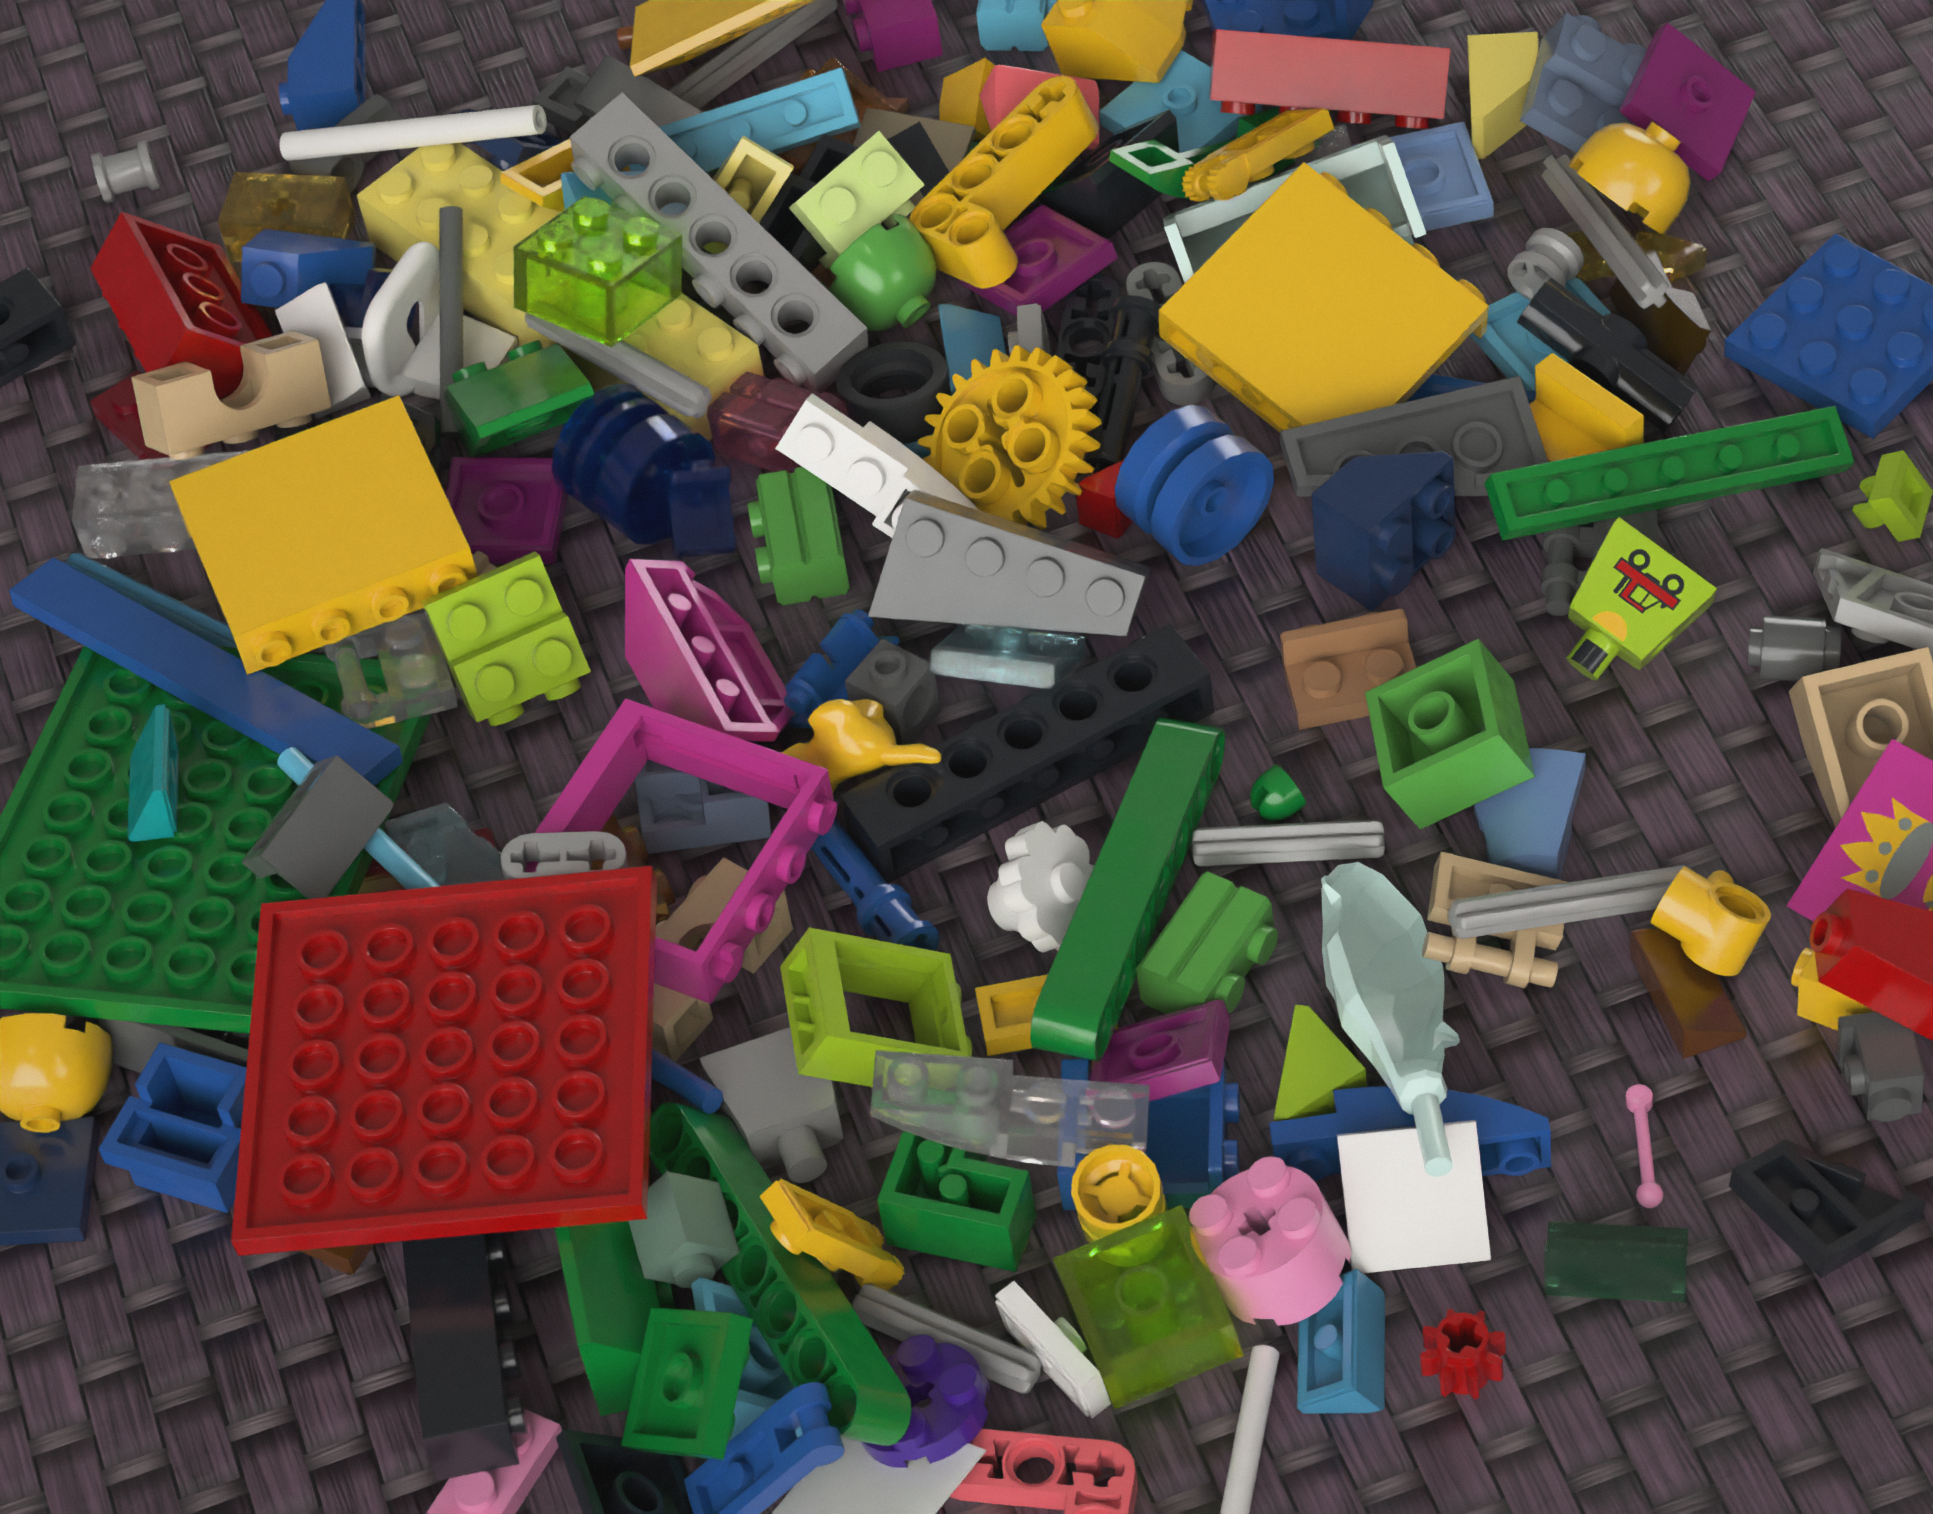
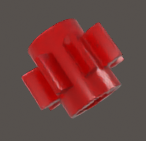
[1420,1308,1506,1399]

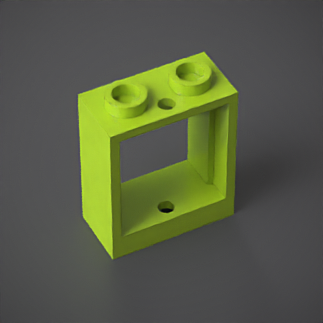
[780,927,972,1095]

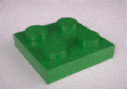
[621,1308,753,1460]

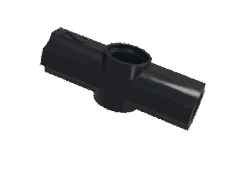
[1517,278,1699,432]

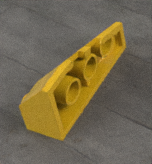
[1041,0,1193,83]

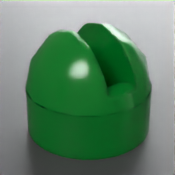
[1250,764,1306,821]

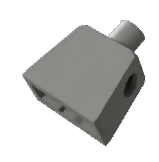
[699,1027,844,1183]

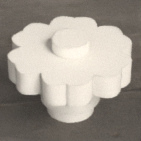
[987,821,1094,953]

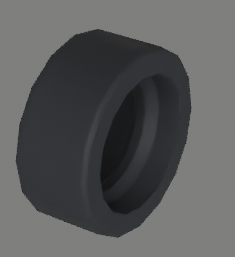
[836,342,952,444]

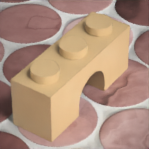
[131,331,332,460]
[652,857,793,1062]

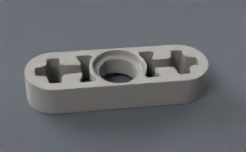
[1126,262,1214,406]

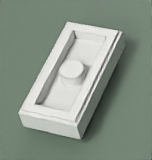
[995,1281,1111,1419]

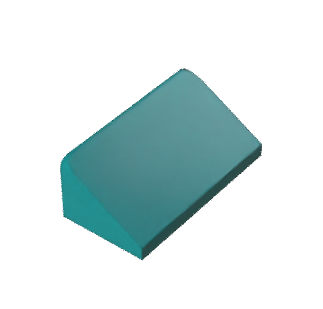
[127,704,179,842]

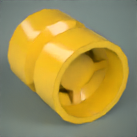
[1071,1145,1168,1259]

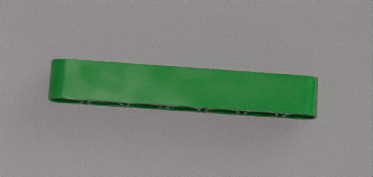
[1030,717,1225,1062]
[649,1102,911,1446]

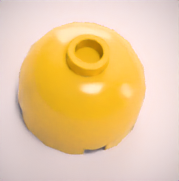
[1568,121,1691,235]
[0,1013,113,1133]

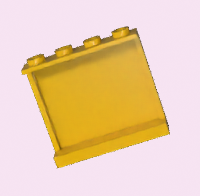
[1159,162,1489,433]
[169,395,478,675]

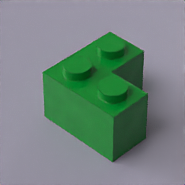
[877,1089,1036,1272]

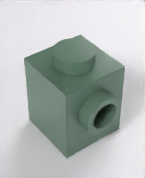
[628,1171,739,1288]

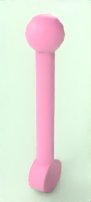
[1626,1084,1663,1208]

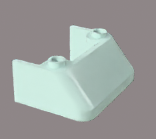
[1163,135,1427,283]

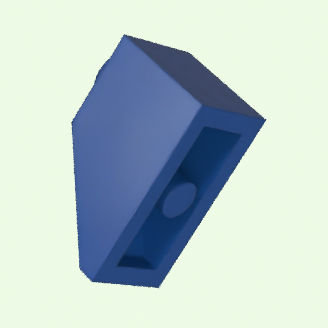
[241,229,376,308]

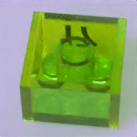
[513,196,682,347]
[1053,1205,1244,1409]

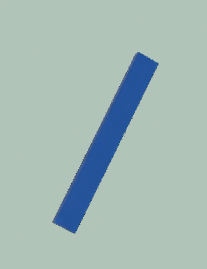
[9,557,403,786]

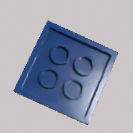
[1724,233,1933,439]

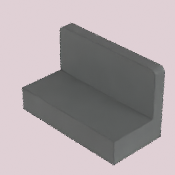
[241,755,393,899]

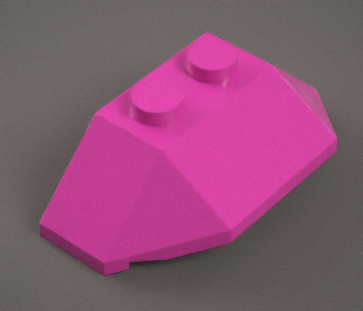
[625,559,795,742]

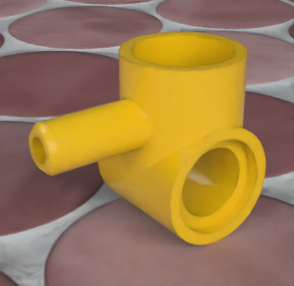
[1650,866,1771,976]

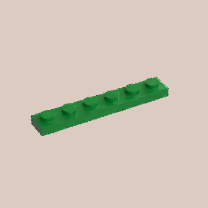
[1484,406,1855,541]

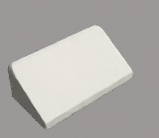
[275,282,371,419]

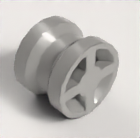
[1508,228,1584,301]

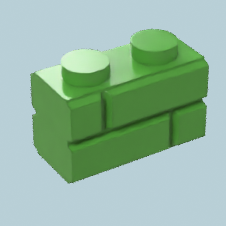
[747,467,850,606]
[1136,871,1278,1014]

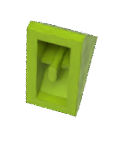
[1274,1004,1367,1122]

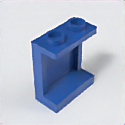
[1057,1059,1240,1210]

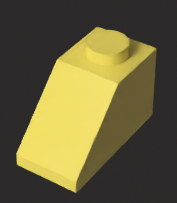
[1467,32,1539,159]
[702,135,794,254]

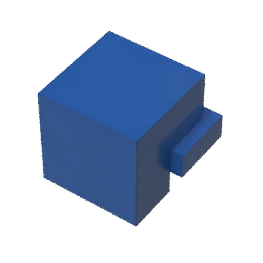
[98,1042,246,1213]

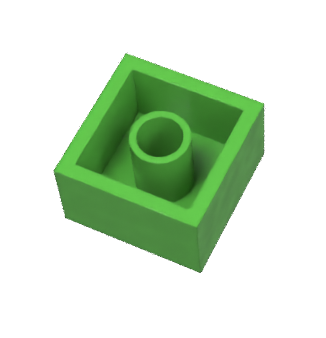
[1365,638,1535,829]

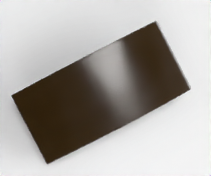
[1608,248,1711,376]

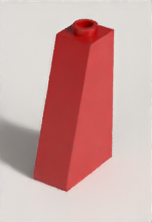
[1810,889,1933,1041]

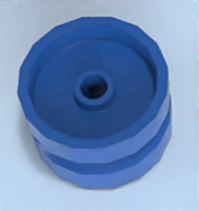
[1114,405,1274,566]

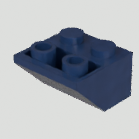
[1312,451,1456,611]

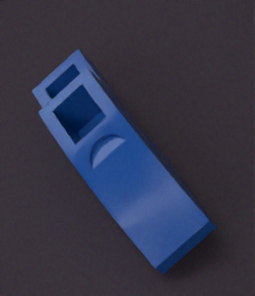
[1269,1086,1551,1181]

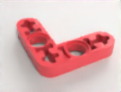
[950,1429,1138,1514]

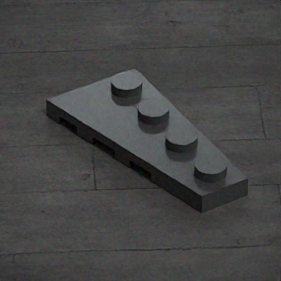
[1279,376,1548,496]

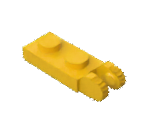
[1181,108,1334,202]
[759,1179,905,1290]

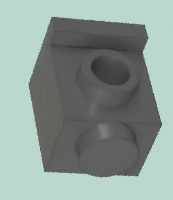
[1836,1012,1925,1122]

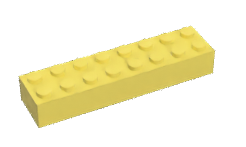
[356,143,768,462]

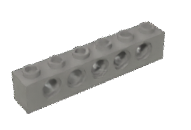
[570,92,868,397]

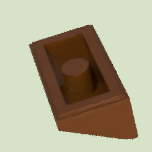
[1630,928,1746,1059]

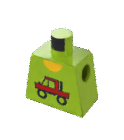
[1566,517,1717,681]

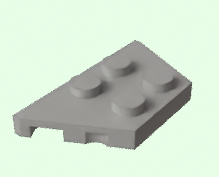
[1813,548,1933,661]

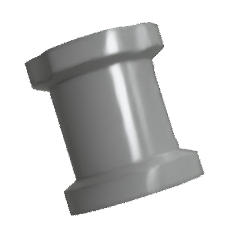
[91,140,161,204]

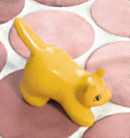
[781,699,941,793]

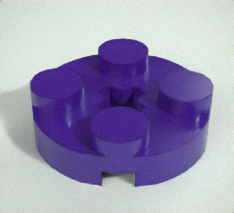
[861,1334,990,1468]

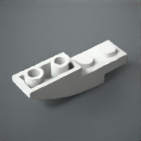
[776,394,980,538]

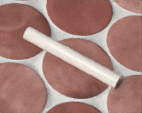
[1220,1345,1279,1514]

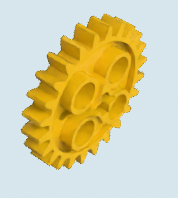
[918,345,1102,530]

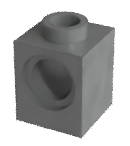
[845,639,942,745]

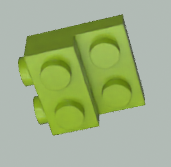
[421,552,591,726]

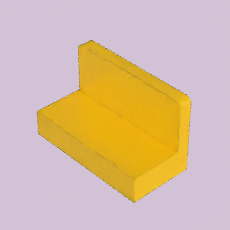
[1529,353,1644,462]

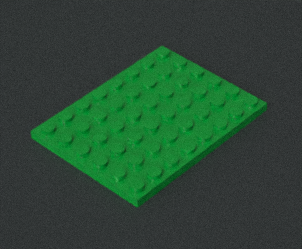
[0,646,444,1034]

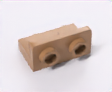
[1280,609,1416,730]

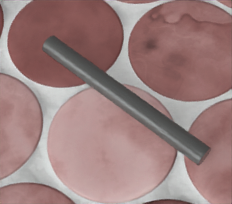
[439,206,463,439]

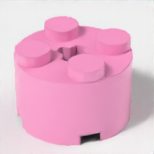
[1189,1156,1351,1326]

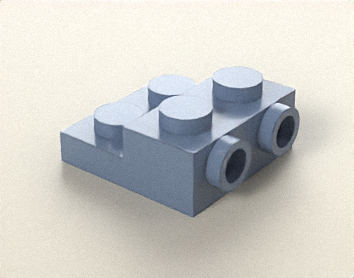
[1520,13,1647,153]

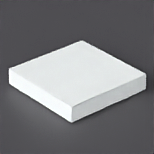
[1337,1120,1491,1273]

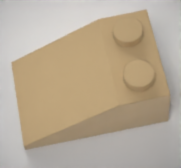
[1789,647,1933,828]

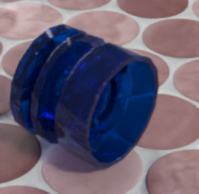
[551,384,716,544]

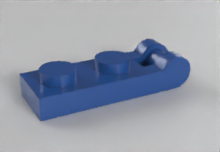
[684,1382,845,1514]

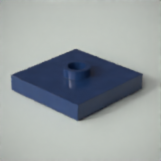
[0,1117,100,1246]

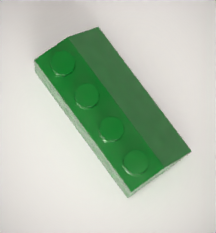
[555,1177,677,1417]

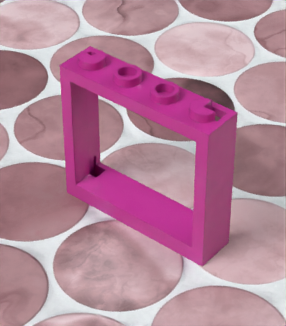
[524,698,837,1004]

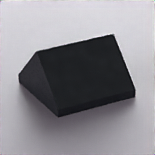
[1037,109,1180,240]
[556,1429,693,1514]

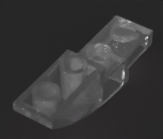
[870,1050,1150,1168]

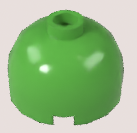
[821,214,937,332]

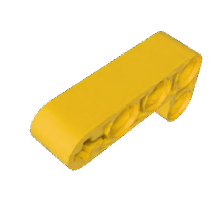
[909,76,1099,289]

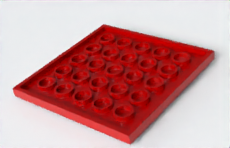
[231,866,657,1256]

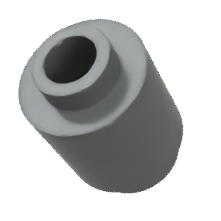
[1747,615,1841,681]

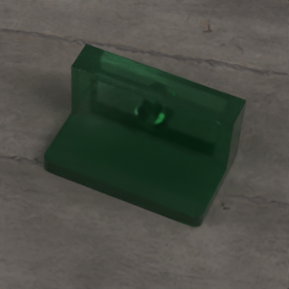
[1544,1221,1689,1303]

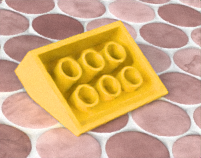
[630,0,815,77]

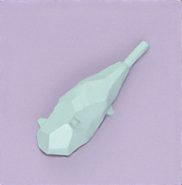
[1321,862,1460,1177]

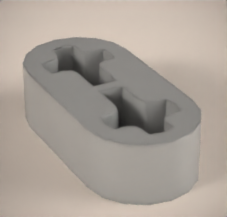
[500,831,628,880]

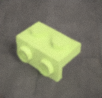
[789,131,924,269]

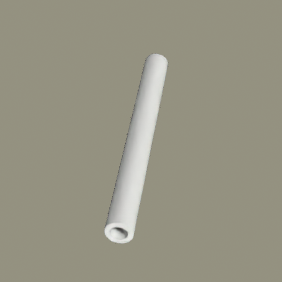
[280,105,546,161]

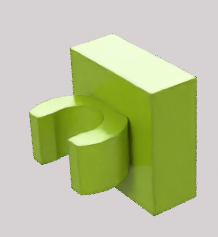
[1852,450,1933,542]

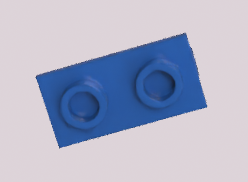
[784,609,900,728]

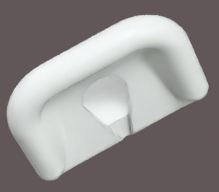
[362,242,519,399]

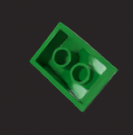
[443,340,595,457]

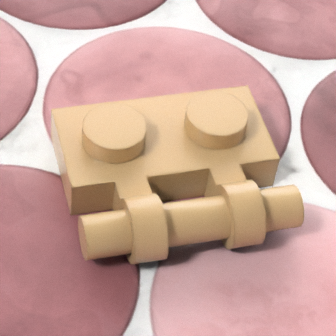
[1422,852,1568,988]

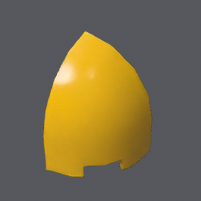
[939,58,995,141]

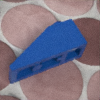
[279,0,366,131]

